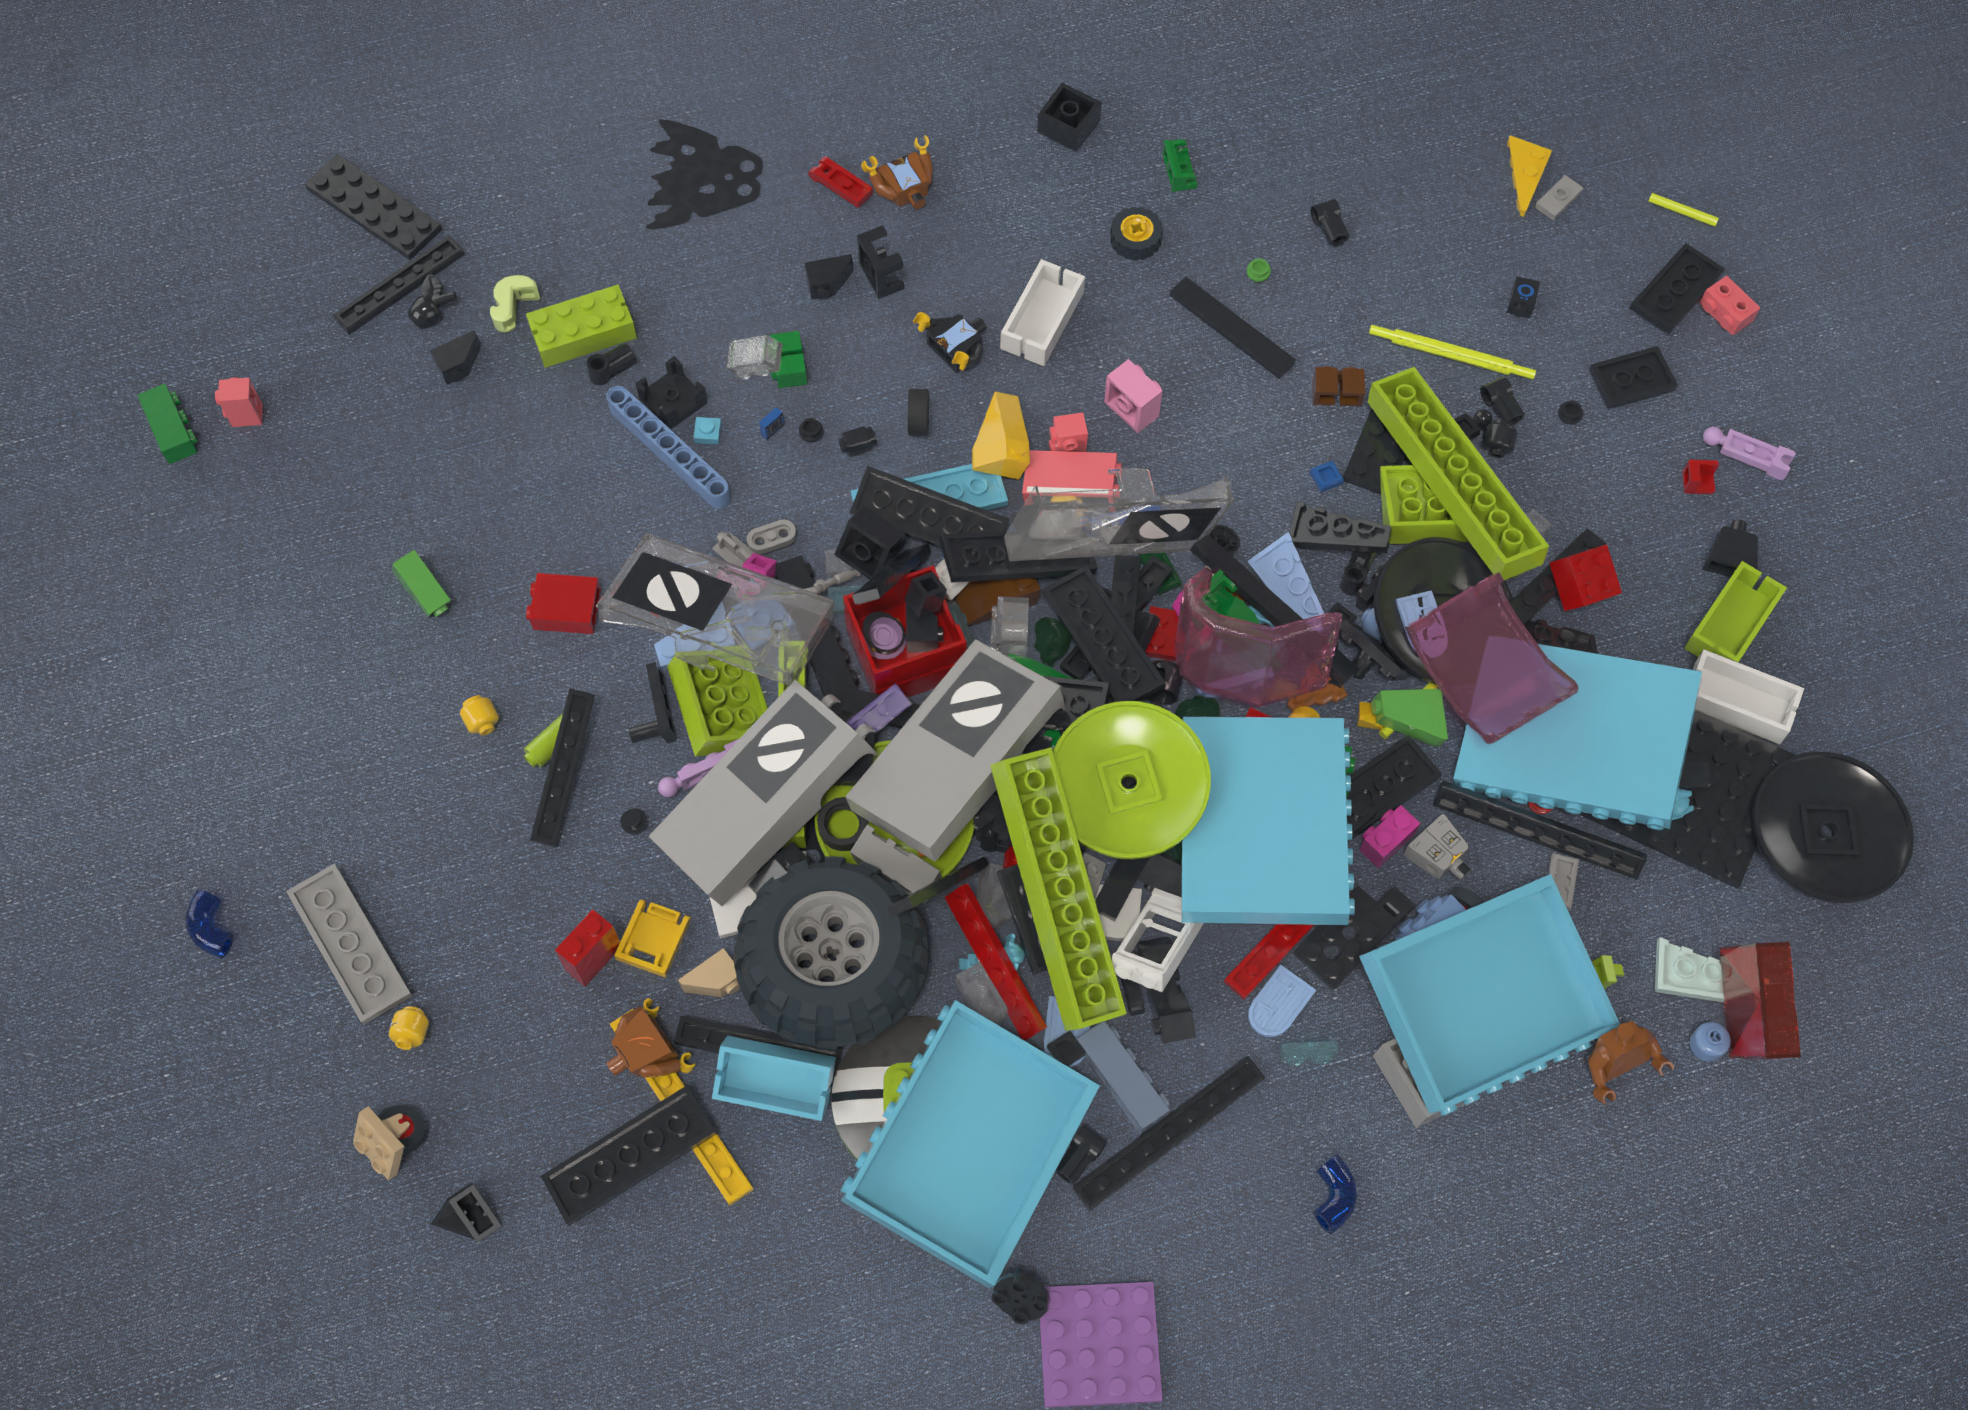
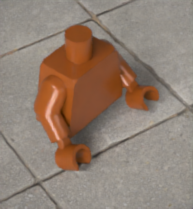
[1588,1021,1674,1105]

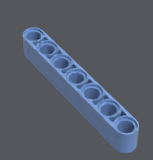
[606,386,730,509]

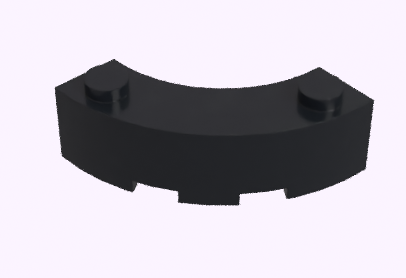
[1134,936,1196,1044]

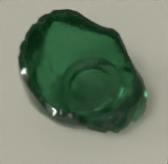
[1034,617,1071,667]
[1174,695,1221,720]

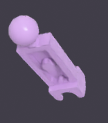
[1703,426,1796,480]
[658,739,739,798]

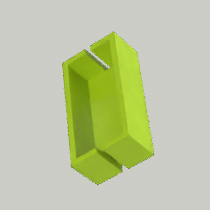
[526,284,637,368]
[1684,561,1787,662]

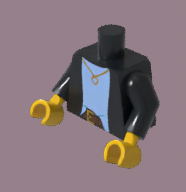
[913,312,987,374]

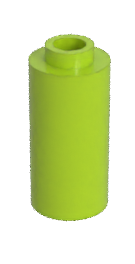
[523,713,563,768]

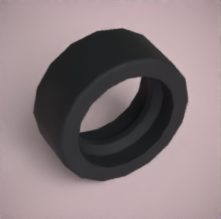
[907,389,929,436]
[817,797,869,851]

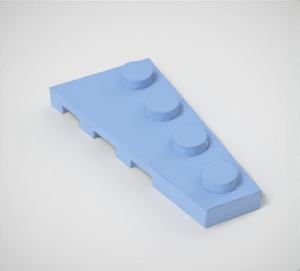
[1247,532,1329,633]

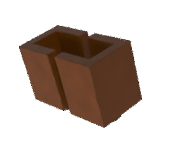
[1312,366,1365,407]

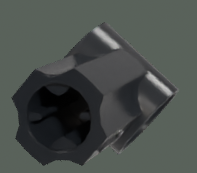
[1310,199,1349,247]
[587,343,636,385]
[1480,377,1525,425]
[1340,551,1377,596]
[1055,1125,1108,1185]

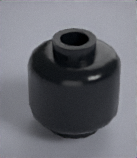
[1483,419,1517,458]

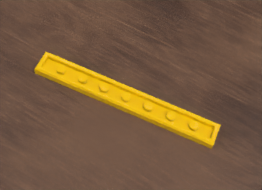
[610,1009,753,1206]

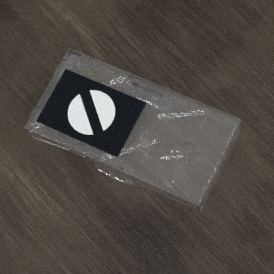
[1004,468,1234,561]
[596,533,834,687]

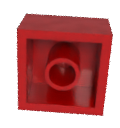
[1549,544,1622,611]

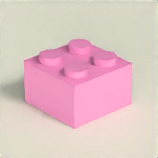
[1104,359,1163,433]

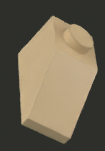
[678,948,740,997]

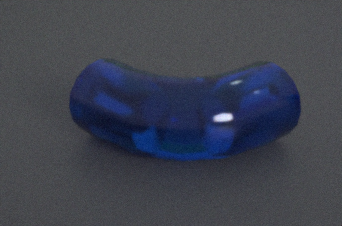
[185,889,234,959]
[1313,1154,1357,1234]

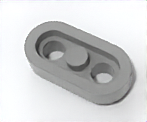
[747,520,796,555]

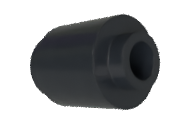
[838,426,877,456]

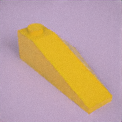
[972,392,1030,479]

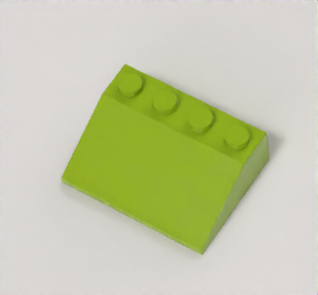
[1380,465,1469,544]
[667,647,768,757]

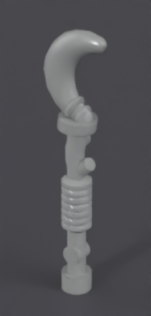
[791,569,861,598]

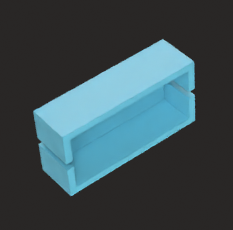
[712,1036,836,1121]

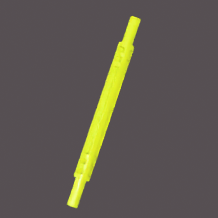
[1369,325,1536,379]

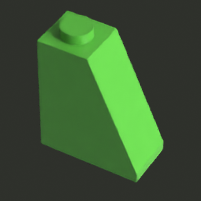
[391,550,450,617]
[1371,689,1448,747]

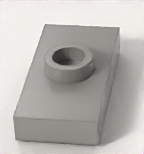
[1535,175,1584,221]
[1548,853,1579,911]

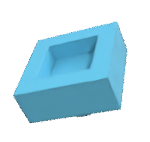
[693,417,722,445]

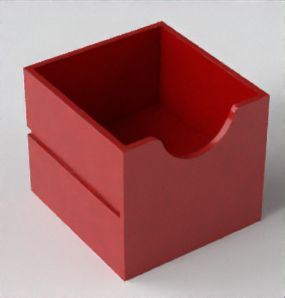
[843,565,967,698]

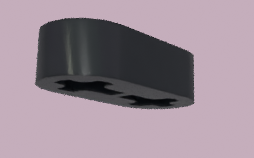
[1120,977,1145,1016]

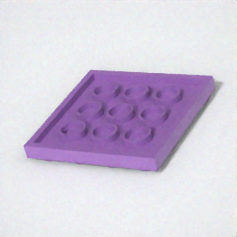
[1040,1282,1162,1408]

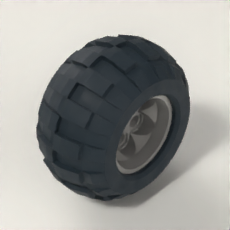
[733,856,928,1050]

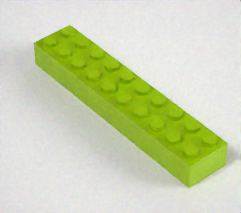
[1368,367,1549,582]
[990,748,1127,1031]

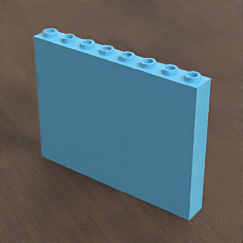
[1453,636,1702,830]
[1182,717,1355,925]
[1359,874,1620,1115]
[840,1000,1100,1288]

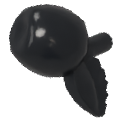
[408,274,457,330]

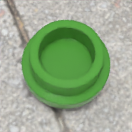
[1247,258,1271,282]

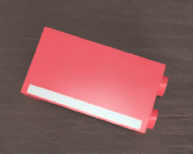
[1022,450,1122,509]

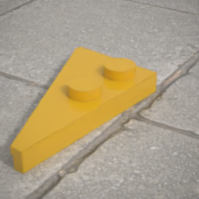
[1507,135,1552,217]

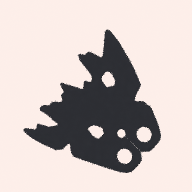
[646,119,763,229]

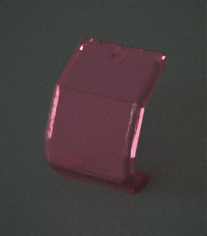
[1174,568,1342,707]
[1405,572,1579,744]

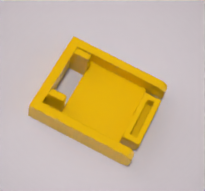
[614,899,691,978]

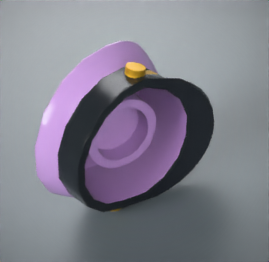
[861,611,906,660]

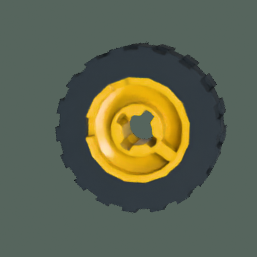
[1110,206,1163,261]

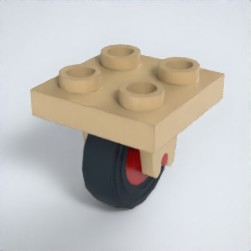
[353,1105,425,1181]

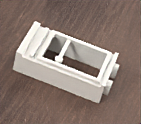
[1112,888,1204,992]

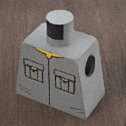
[1404,814,1472,881]

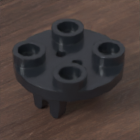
[991,1267,1050,1325]

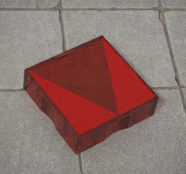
[1719,942,1801,1059]

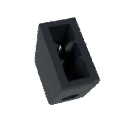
[1702,520,1758,577]

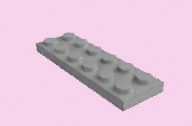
[286,863,412,1025]

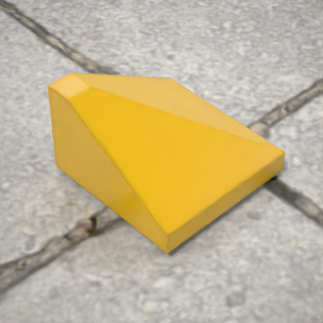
[1357,702,1383,730]

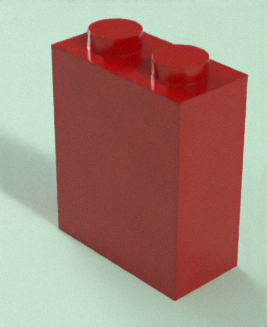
[526,573,601,634]
[555,909,620,987]

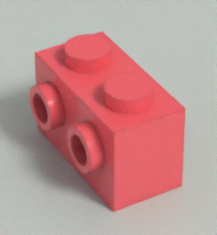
[1699,276,1760,336]
[215,377,263,427]
[1048,413,1088,452]

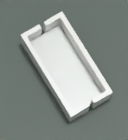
[1000,259,1085,366]
[1693,650,1804,744]

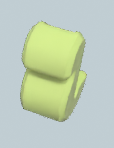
[490,275,540,332]

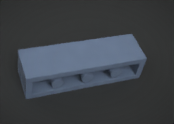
[1077,1021,1170,1136]

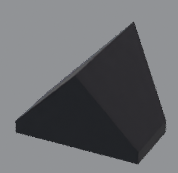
[431,1182,501,1242]

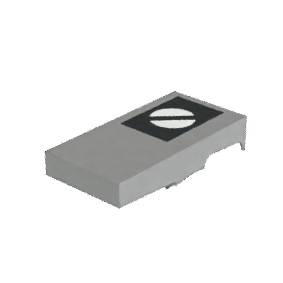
[846,639,1066,861]
[649,680,876,906]

